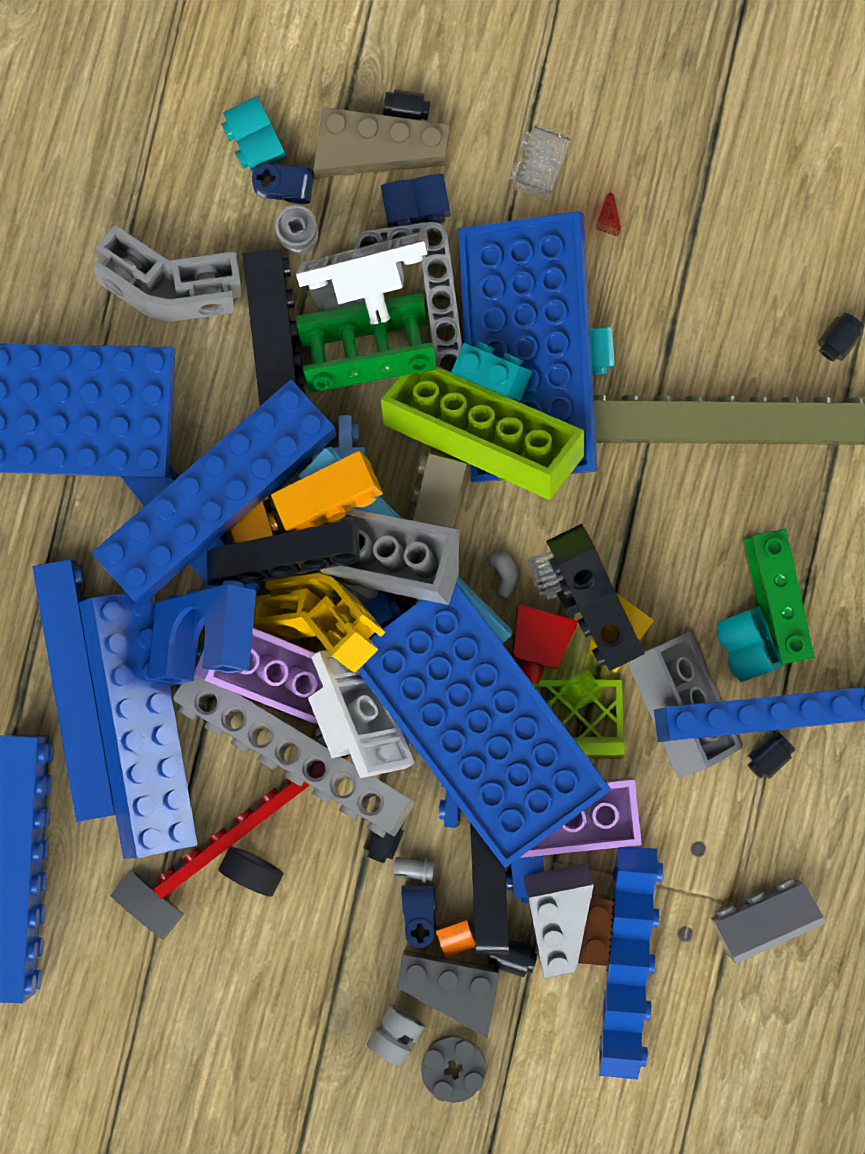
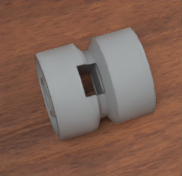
[275,205,319,255]
[366,1004,425,1067]

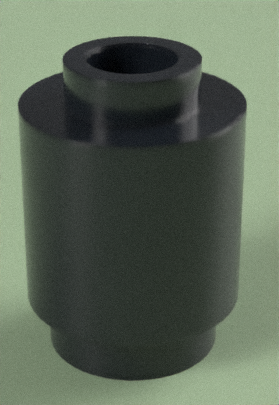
[383,89,430,121]
[818,312,864,362]
[747,731,795,779]
[363,822,404,863]
[488,939,538,977]

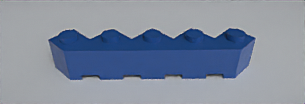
[599,846,663,1080]

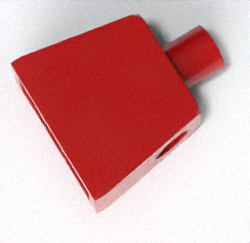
[512,605,578,685]

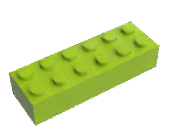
[381,366,584,500]

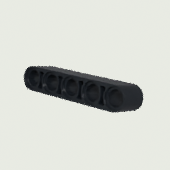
[206,522,360,586]
[470,822,509,956]

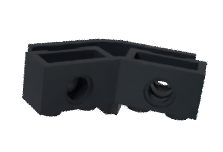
[546,523,645,671]

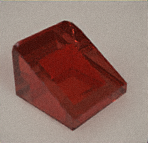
[596,193,621,237]

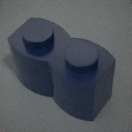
[380,174,451,227]

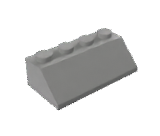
[320,509,459,605]
[628,631,742,778]

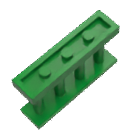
[296,293,437,393]
[742,528,815,665]

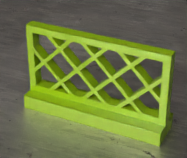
[533,680,625,759]

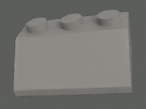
[711,878,826,964]

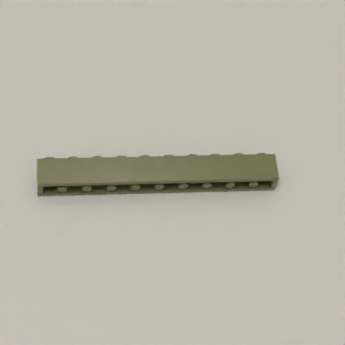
[594,395,865,445]

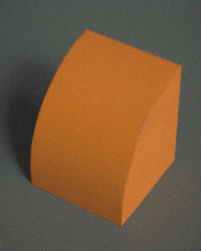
[436,916,475,958]

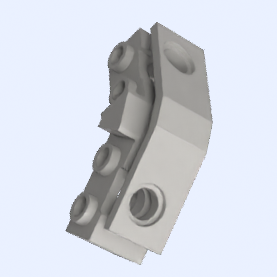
[93,225,241,322]

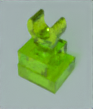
[559,669,603,712]

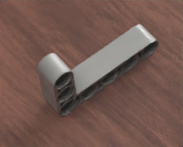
[355,222,462,368]

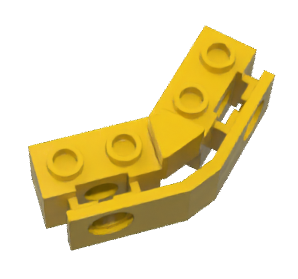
[253,573,385,673]

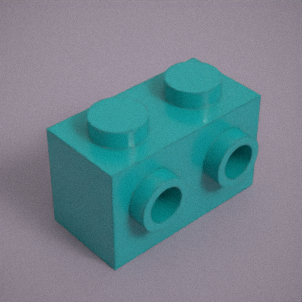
[451,341,533,401]

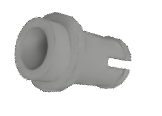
[394,857,434,883]

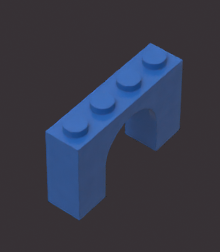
[148,581,256,685]

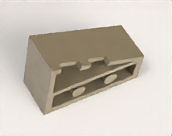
[407,447,468,528]

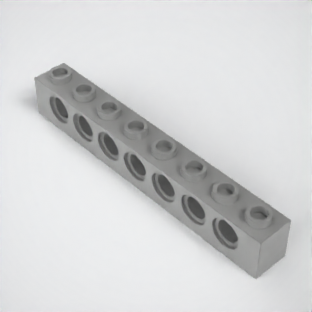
[172,668,415,837]

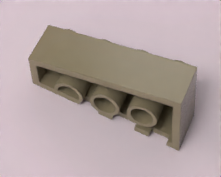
[313,107,450,179]

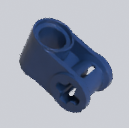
[252,164,314,204]
[401,884,436,948]

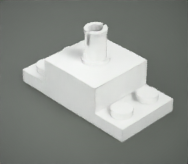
[296,231,429,324]
[308,650,415,778]

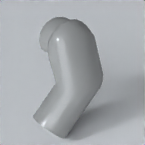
[490,551,519,599]

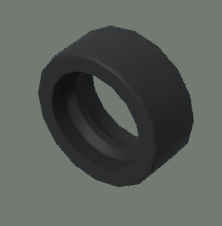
[218,846,284,897]

